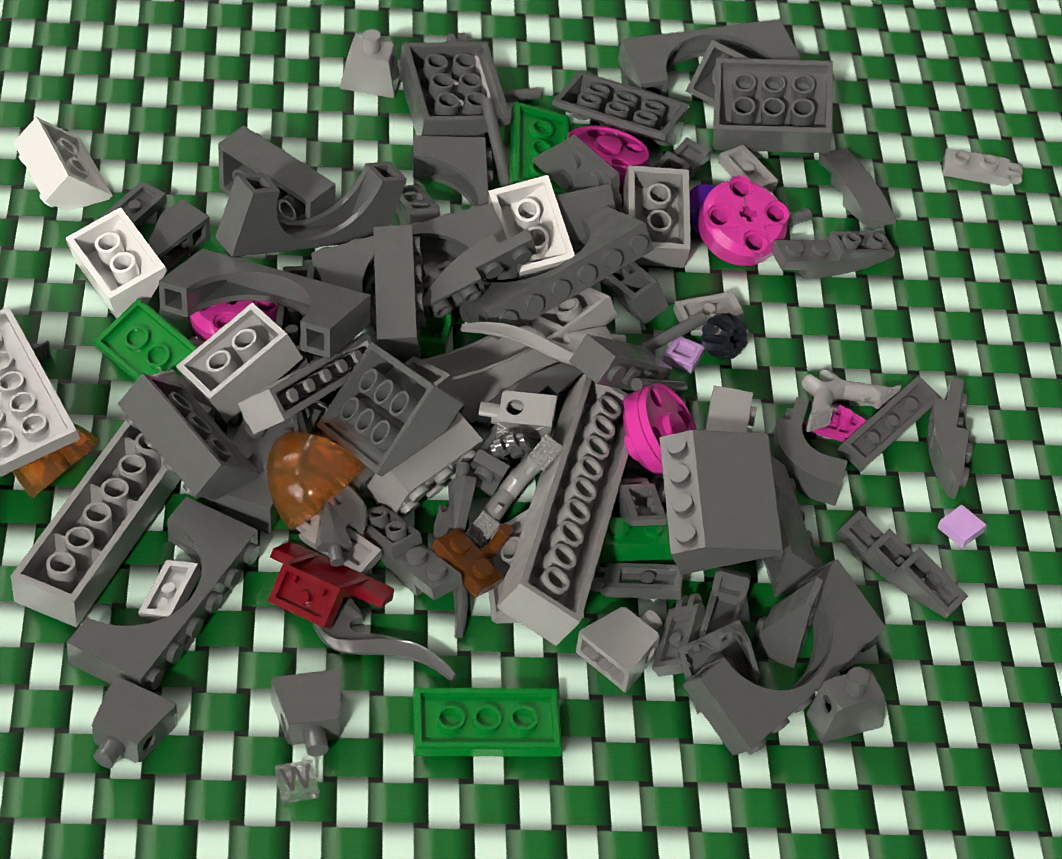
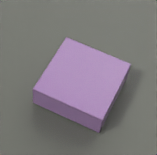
[663,337,705,374]
[937,505,986,548]

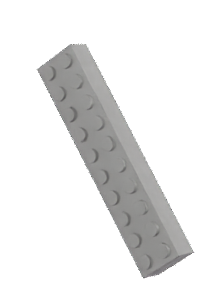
[496,374,629,646]

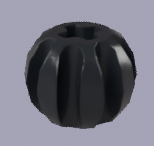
[701,313,749,360]

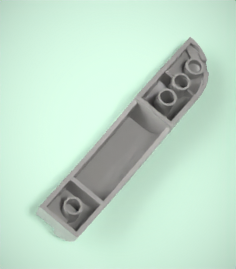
[340,287,618,457]

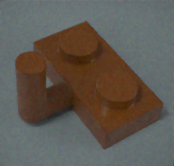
[431,523,513,598]

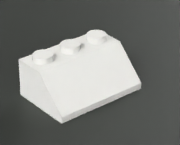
[14,117,113,211]
[489,175,575,281]
[65,207,167,319]

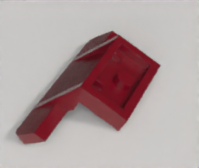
[267,543,394,629]

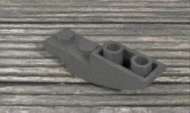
[423,229,537,321]
[771,231,895,279]
[927,378,973,499]
[363,504,463,600]

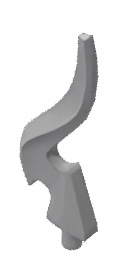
[461,322,626,366]

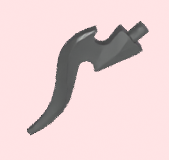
[294,411,368,567]
[433,462,477,639]
[313,596,456,681]

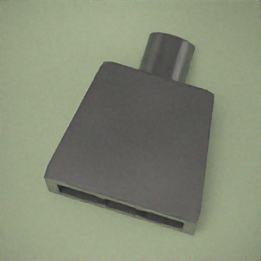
[806,667,885,743]
[271,669,341,757]
[92,676,178,768]

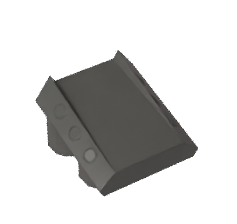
[677,620,761,714]

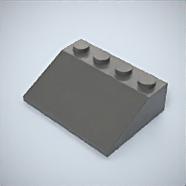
[399,42,511,137]
[712,58,833,153]
[552,70,689,146]
[316,342,463,477]
[659,430,784,575]

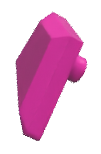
[802,405,867,442]

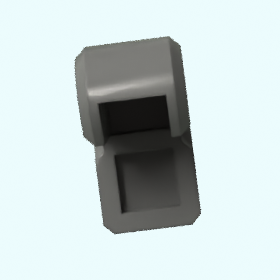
[698,566,751,639]

